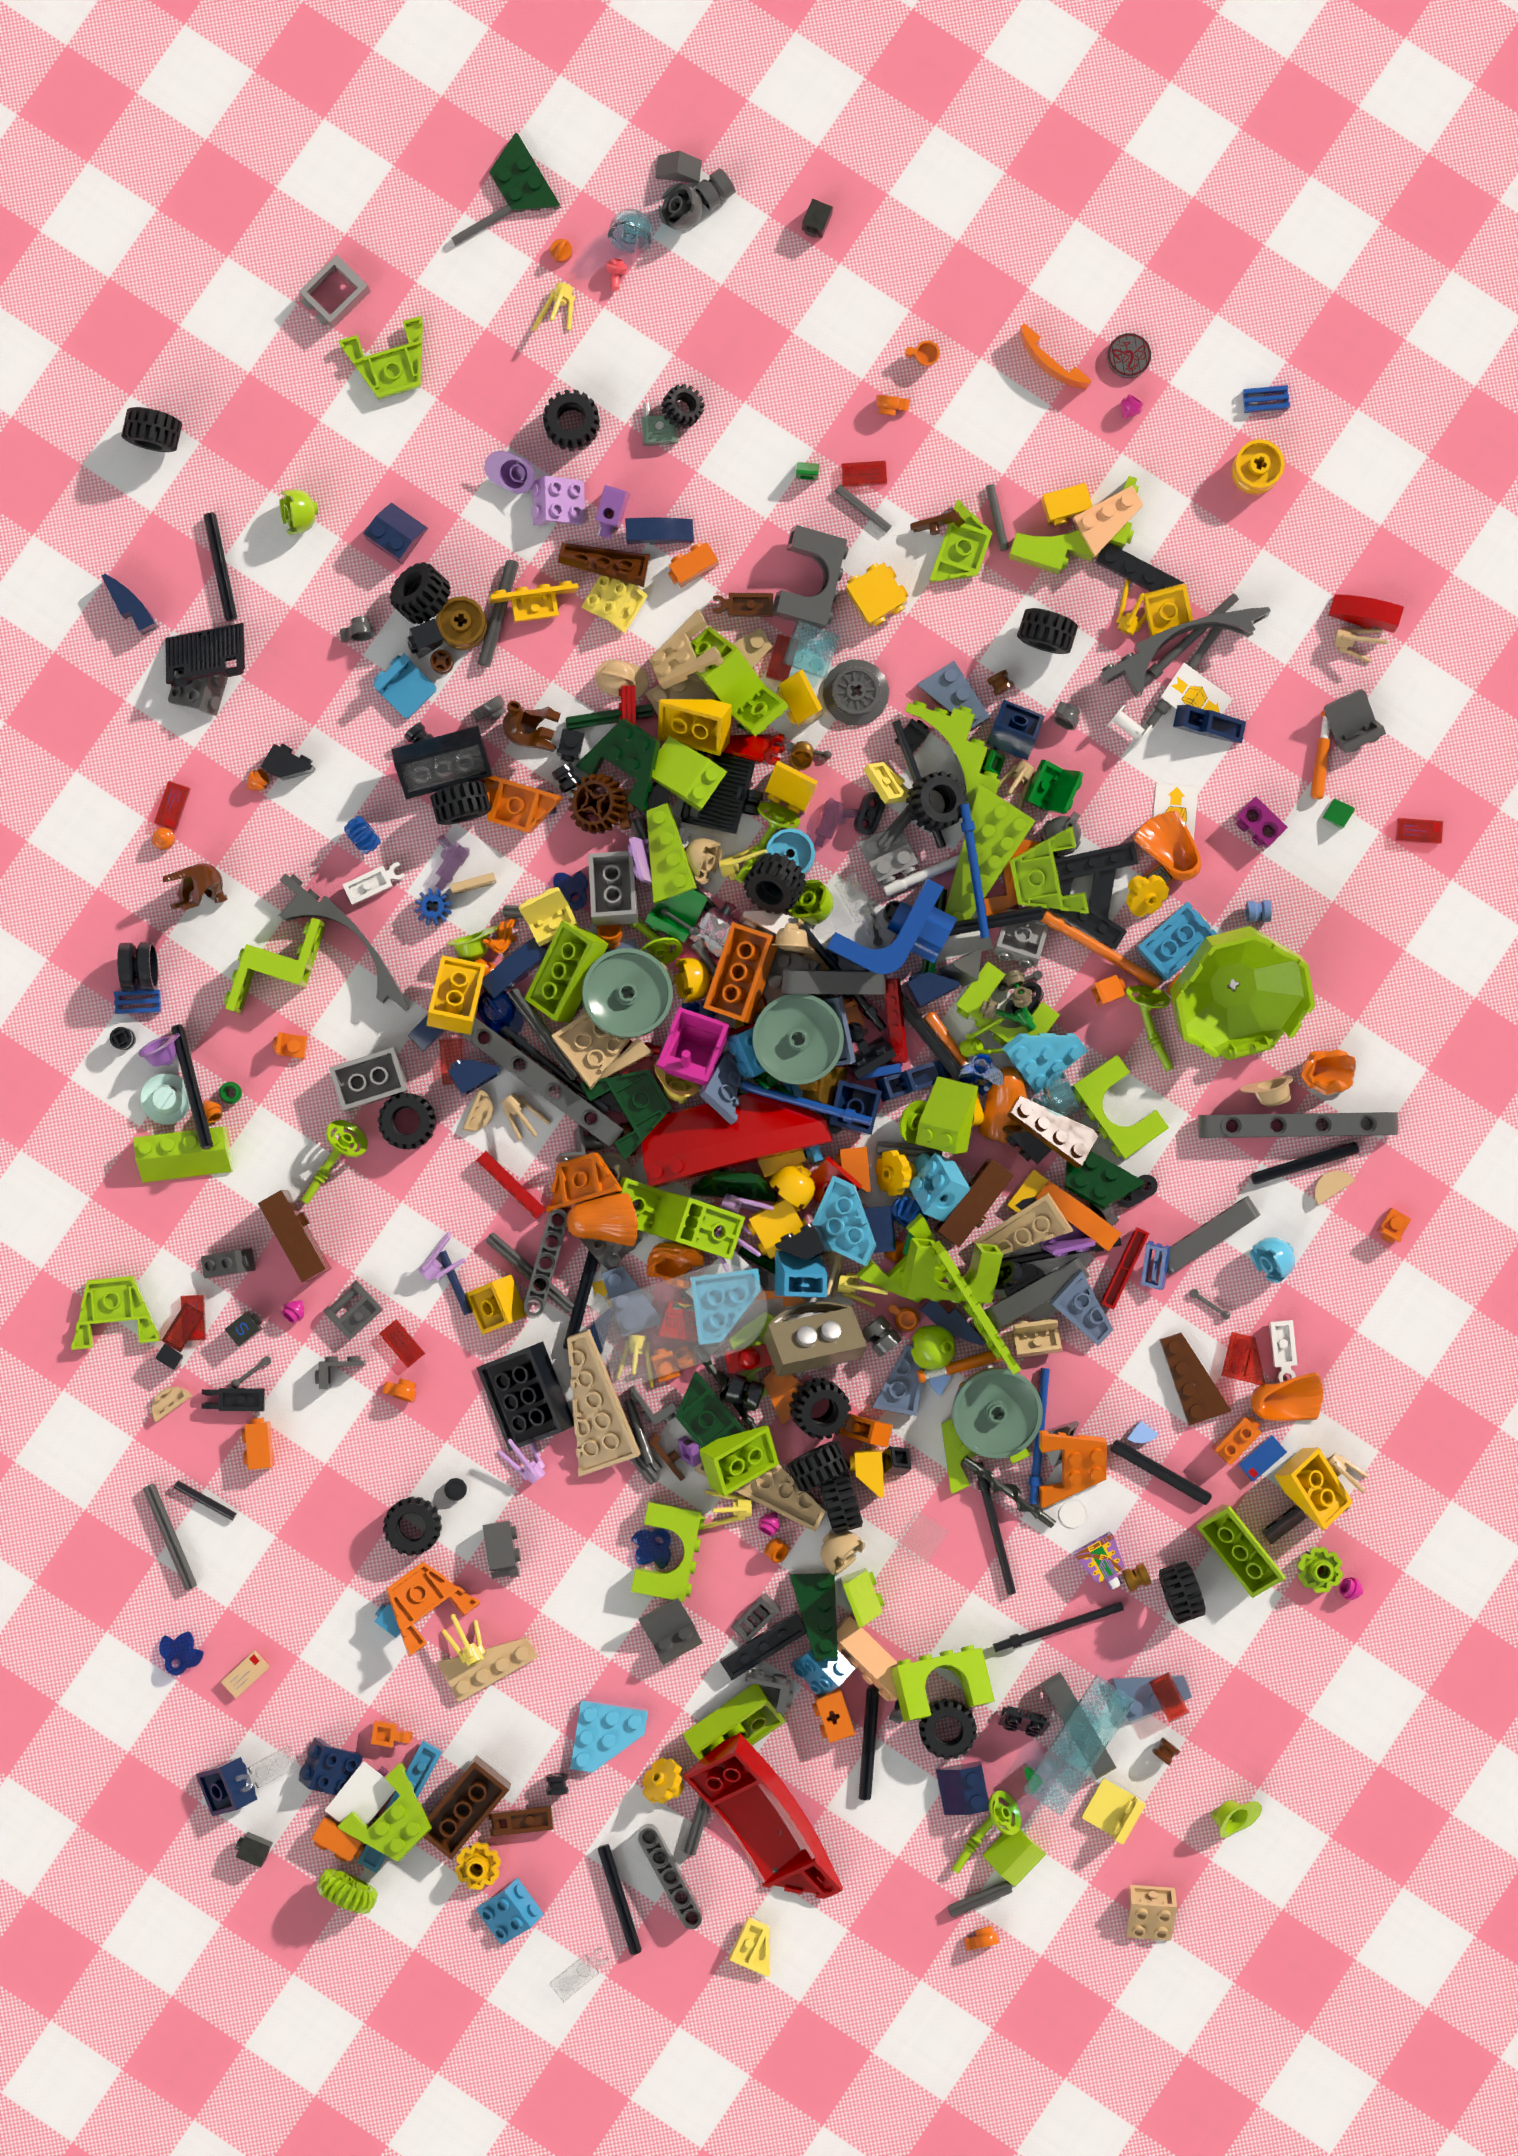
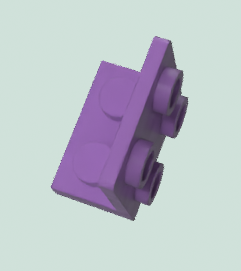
[1040,1222,1096,1257]

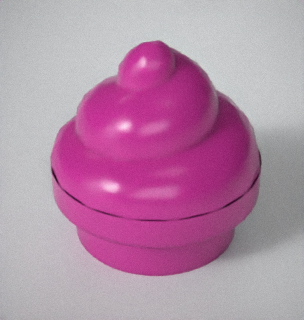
[1121,394,1143,418]
[281,1300,304,1324]
[758,1512,780,1536]
[1339,1577,1363,1600]

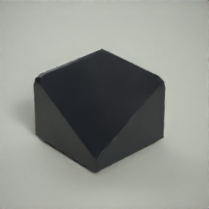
[156,1343,183,1370]
[882,1446,912,1475]

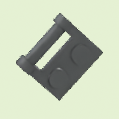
[323,1280,384,1340]

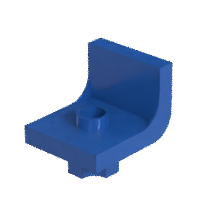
[827,879,957,974]

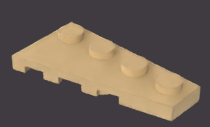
[973,1193,1073,1255]

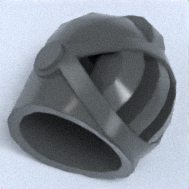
[1041,811,1081,857]

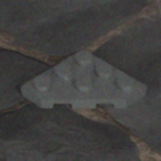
[763,948,821,1004]

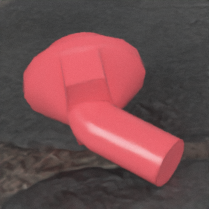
[606,258,628,291]

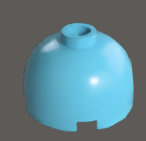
[1250,1237,1295,1283]

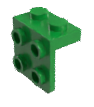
[1024,759,1083,814]
[645,890,707,942]

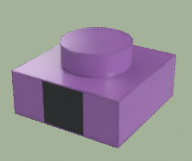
[678,1436,701,1467]

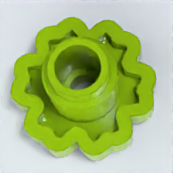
[1297,1546,1343,1593]

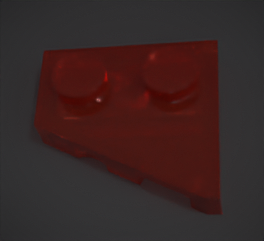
[1221,1332,1265,1386]

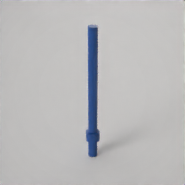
[960,803,990,939]
[741,1081,872,1126]
[1028,1368,1050,1504]

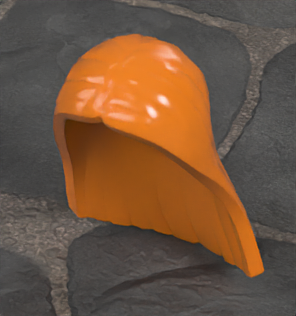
[1134,810,1202,881]
[978,1067,1028,1143]
[566,1193,638,1247]
[1251,1372,1324,1421]

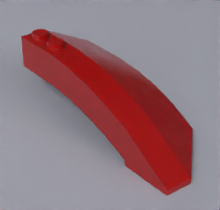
[642,1088,833,1188]
[683,1733,843,1899]

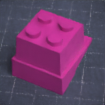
[656,1007,730,1086]

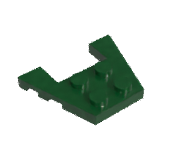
[576,719,660,811]
[580,1069,672,1160]

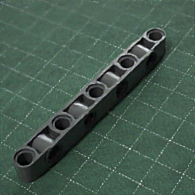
[458,1017,624,1148]
[1198,1112,1398,1138]

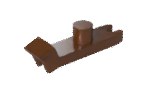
[910,510,965,535]
[648,1432,685,1481]

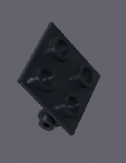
[998,1706,1050,1737]

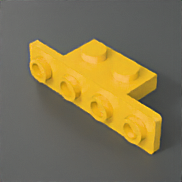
[488,581,579,623]

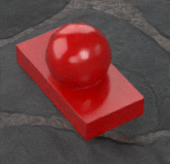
[725,1343,773,1374]

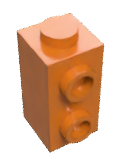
[668,542,719,588]
[1211,1416,1262,1465]
[241,1417,274,1470]
[311,1815,365,1862]

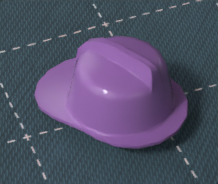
[484,450,534,494]
[138,1033,180,1067]

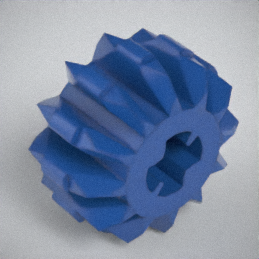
[344,816,381,854]
[414,888,453,926]
[892,1196,928,1228]

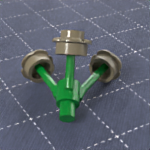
[980,970,1037,1032]

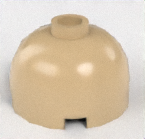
[684,838,722,884]
[820,1531,865,1575]

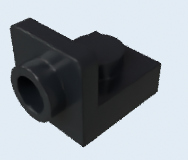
[894,719,929,753]
[557,729,585,762]

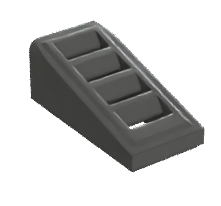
[731,1593,780,1642]

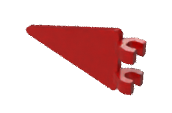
[723,733,785,766]

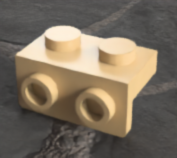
[1013,1318,1062,1358]

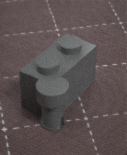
[483,1521,521,1579]

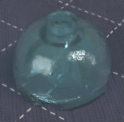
[608,209,653,253]
[1040,1069,1081,1115]

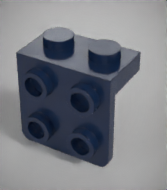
[299,1737,363,1795]

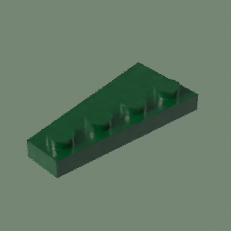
[789,1573,838,1662]

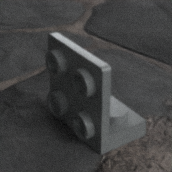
[639,1598,703,1665]

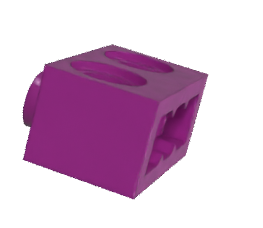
[1234,796,1288,849]

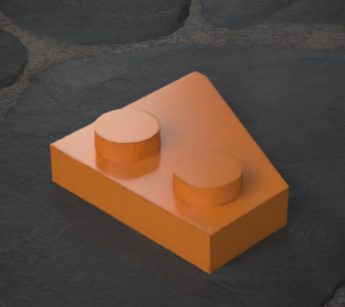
[763,1367,804,1425]

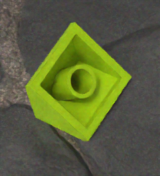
[982,1823,1046,1887]

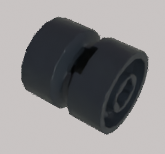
[725,1373,765,1412]

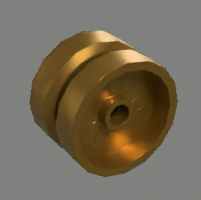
[436,596,488,650]

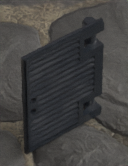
[165,623,245,688]
[680,750,756,834]

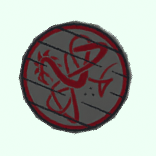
[1107,333,1151,378]

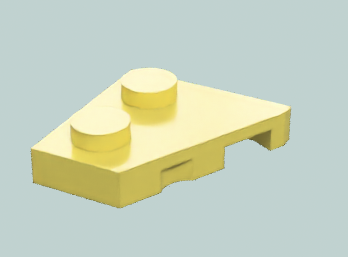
[863,762,910,804]
[729,1916,770,1977]

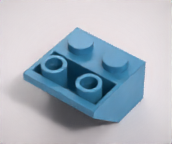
[774,1251,827,1298]

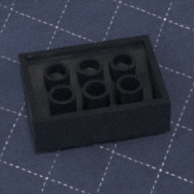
[476,1341,574,1451]

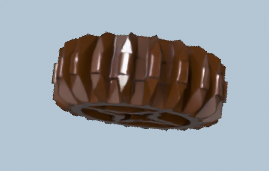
[567,773,627,834]

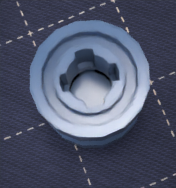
[1246,900,1272,923]

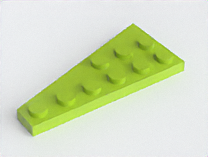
[945,783,1036,921]
[931,1241,1021,1375]

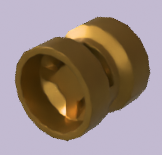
[790,741,814,770]
[1122,1563,1152,1592]

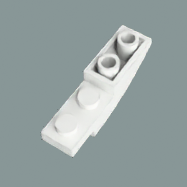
[738,911,829,949]

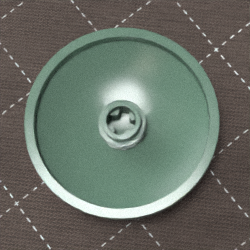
[582,948,673,1039]
[753,994,844,1085]
[952,1367,1043,1458]

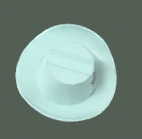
[140,1073,190,1125]

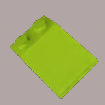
[651,736,727,811]
[915,1076,978,1154]
[699,1425,779,1497]
[841,1568,885,1628]

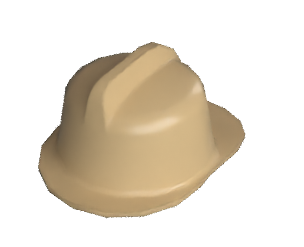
[595,660,648,698]
[771,923,815,954]
[1240,1075,1294,1107]

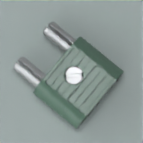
[641,402,678,446]

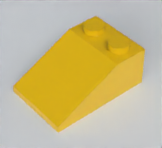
[658,699,732,756]
[765,760,818,815]
[427,955,486,1035]
[1274,1447,1353,1530]

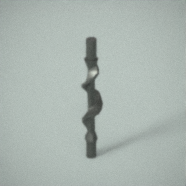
[692,1343,758,1430]
[961,1456,1056,1528]

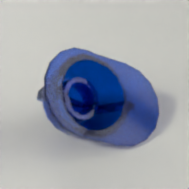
[478,991,523,1039]

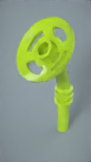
[735,802,800,883]
[627,916,683,965]
[1126,985,1174,1072]
[301,1120,368,1205]
[951,1791,1021,1874]

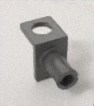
[556,1126,605,1162]

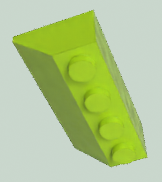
[524,920,609,1022]
[133,1127,233,1183]
[1196,1504,1286,1598]
[683,1684,786,1760]

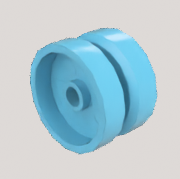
[766,828,815,875]

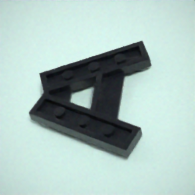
[1049,842,1139,950]

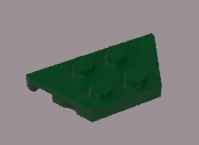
[489,133,561,212]
[1064,1151,1145,1210]
[691,1169,777,1202]
[675,1371,746,1448]

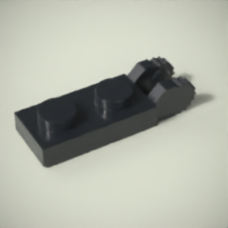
[202,1388,265,1411]

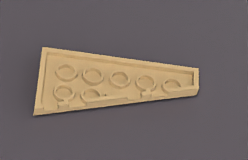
[552,962,675,1090]

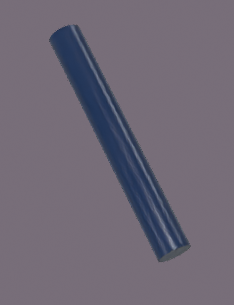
[438,1250,472,1316]

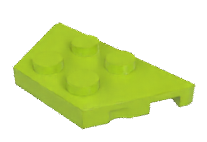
[929,499,992,582]

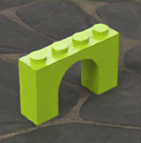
[955,962,1060,1046]
[1071,1054,1169,1159]
[901,1238,1003,1305]
[631,1500,705,1602]
[891,1645,995,1723]

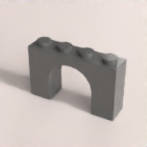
[771,525,848,629]

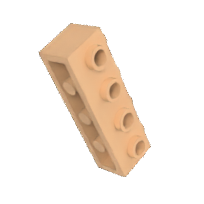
[837,1616,898,1702]

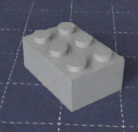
[588,851,638,926]
[329,1047,410,1112]

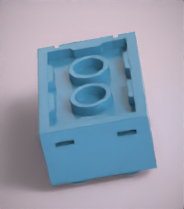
[1135,902,1217,982]

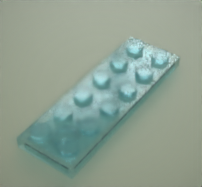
[1022,1675,1136,1816]

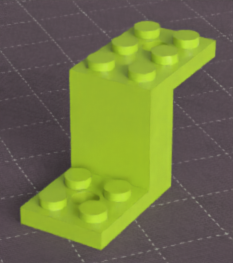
[690,626,789,737]
[224,918,326,1014]
[616,1177,745,1260]

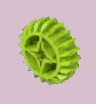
[317,1868,378,1914]

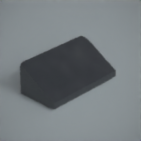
[1261,1505,1306,1544]

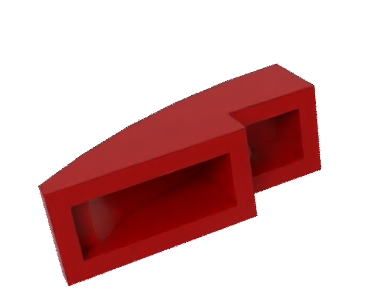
[1328,594,1404,633]

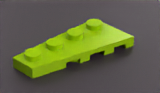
[646,803,697,904]

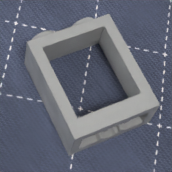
[299,254,371,328]

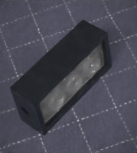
[392,726,492,800]

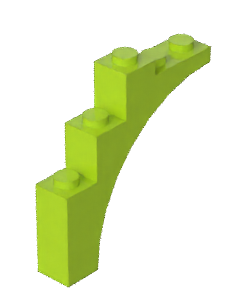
[1008,476,1139,575]
[905,700,1001,813]

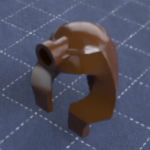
[502,701,561,752]
[163,863,228,910]

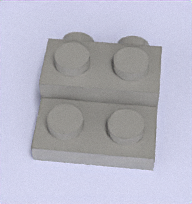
[858,830,918,885]
[993,908,1049,968]

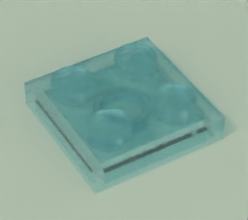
[783,620,839,679]

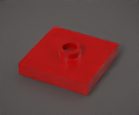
[810,1156,862,1204]

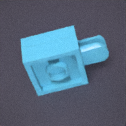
[909,1153,970,1222]

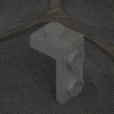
[201,1248,255,1278]
[315,1356,366,1389]
[629,1385,678,1425]

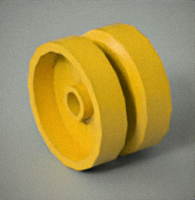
[1231,439,1285,495]

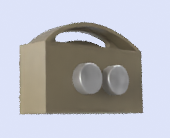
[763,1302,867,1377]

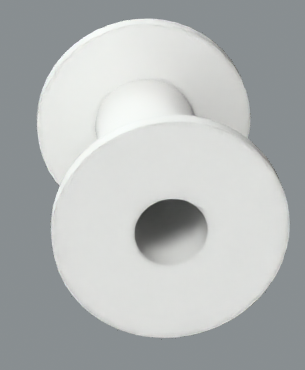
[1106,704,1152,748]

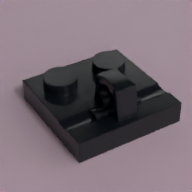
[847,1036,897,1079]

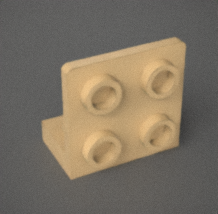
[1126,1885,1177,1941]

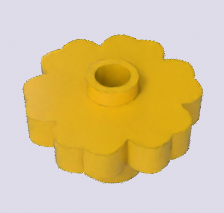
[1126,875,1169,917]
[875,1150,916,1196]
[642,1758,684,1804]
[455,1842,501,1890]

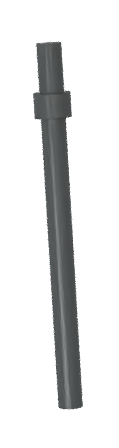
[1144,593,1239,687]
[1146,628,1222,728]

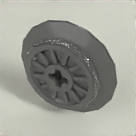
[823,659,889,726]

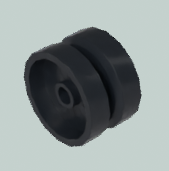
[117,941,159,992]

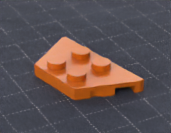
[482,775,562,834]
[546,1152,622,1213]

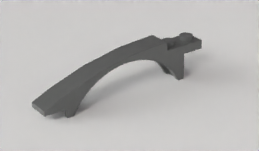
[1099,607,1271,698]
[279,873,409,1011]

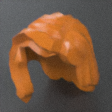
[1301,1049,1356,1095]
[646,1242,705,1289]

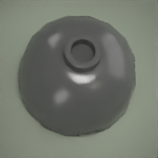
[658,183,703,230]

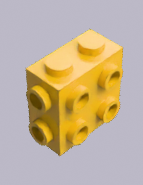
[845,562,908,627]
[746,1198,808,1259]

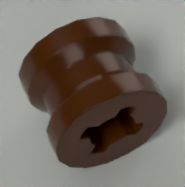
[430,650,454,675]
[987,670,1015,696]
[1152,1737,1181,1766]

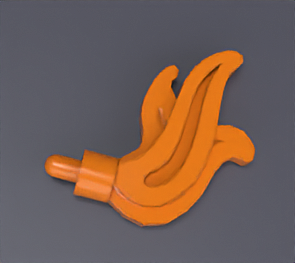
[482,918,517,953]

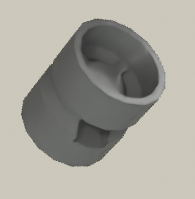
[694,168,736,211]
[862,1315,902,1357]

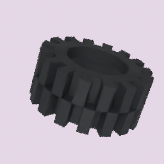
[661,384,705,429]

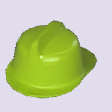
[447,926,498,961]
[1211,1800,1262,1838]

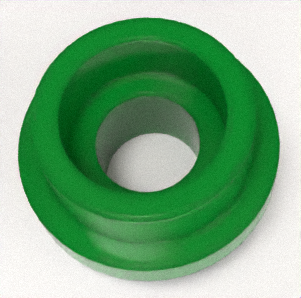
[219,1082,242,1104]

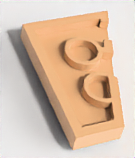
[1073,485,1143,558]

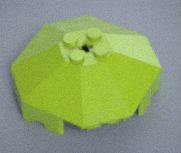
[1170,926,1315,1060]

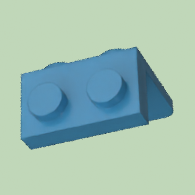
[373,653,437,719]
[728,1027,766,1079]
[791,1649,855,1695]
[477,1877,544,1944]

